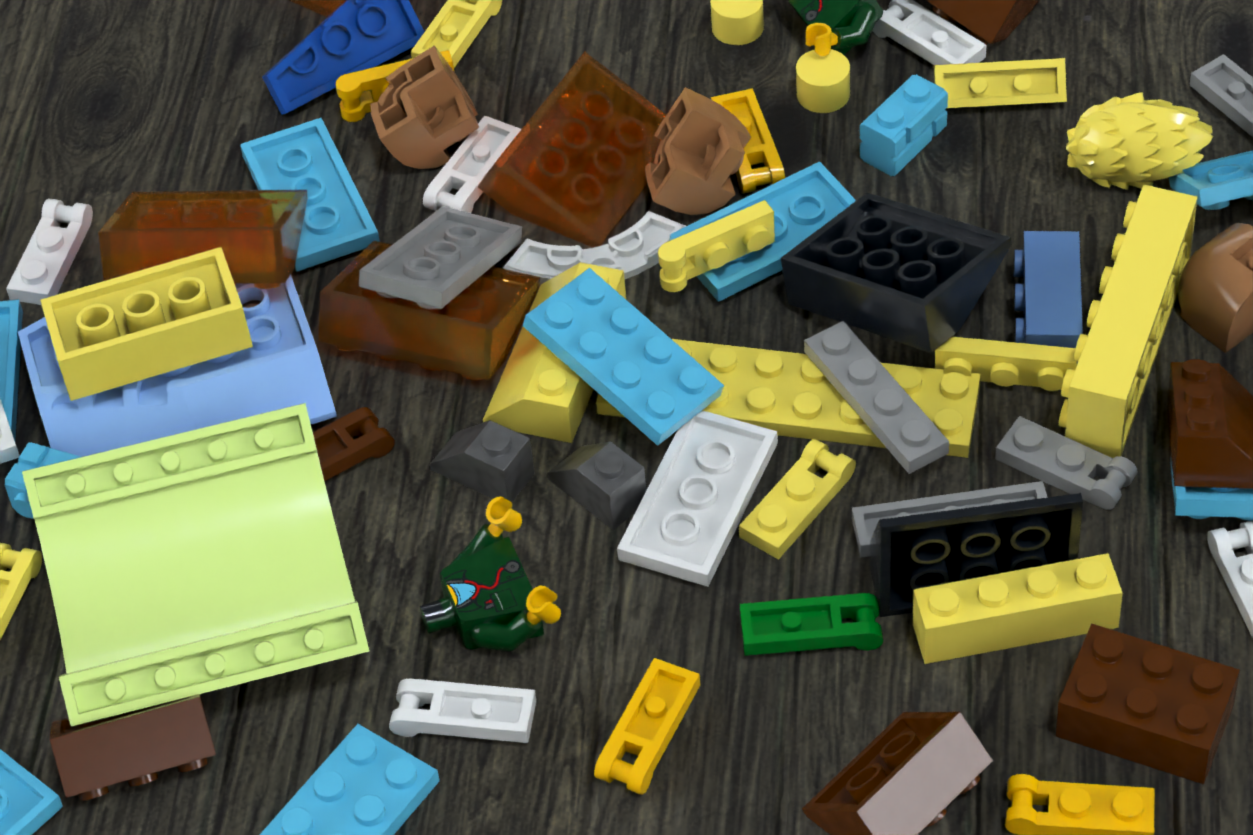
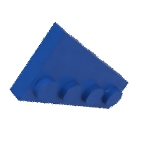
[262,0,425,115]

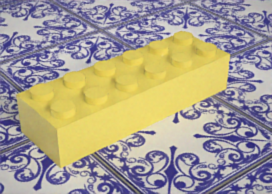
[1059,185,1198,458]

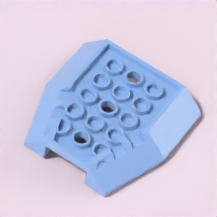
[18,225,337,457]

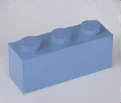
[1014,231,1083,364]

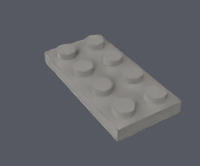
[359,206,522,309]

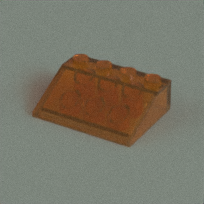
[478,51,666,248]
[98,190,308,289]
[318,241,540,380]

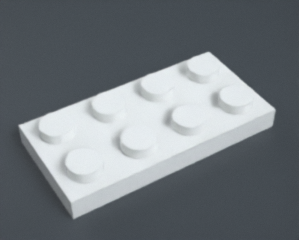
[617,410,778,587]

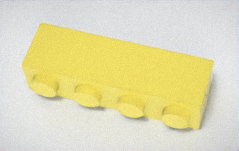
[913,553,1123,664]

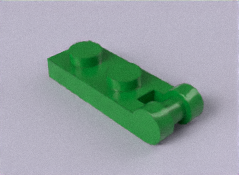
[740,593,884,656]

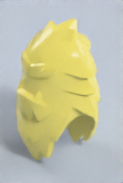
[1066,92,1213,190]

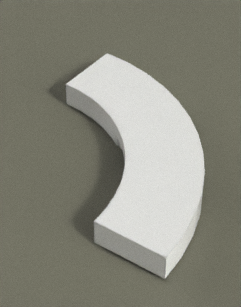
[503,211,686,287]

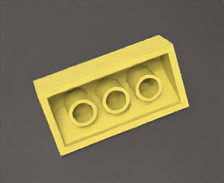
[40,247,253,401]
[483,262,626,443]

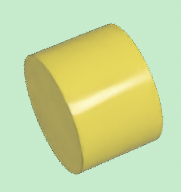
[710,0,764,45]
[796,49,850,113]

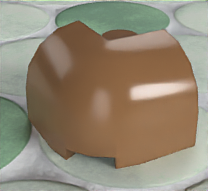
[370,45,479,169]
[645,87,751,215]
[1177,223,1253,353]

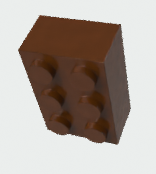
[1056,623,1240,784]

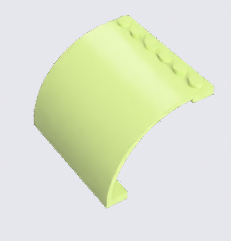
[22,403,369,726]

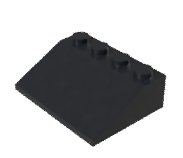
[781,193,1012,353]
[870,493,1083,617]

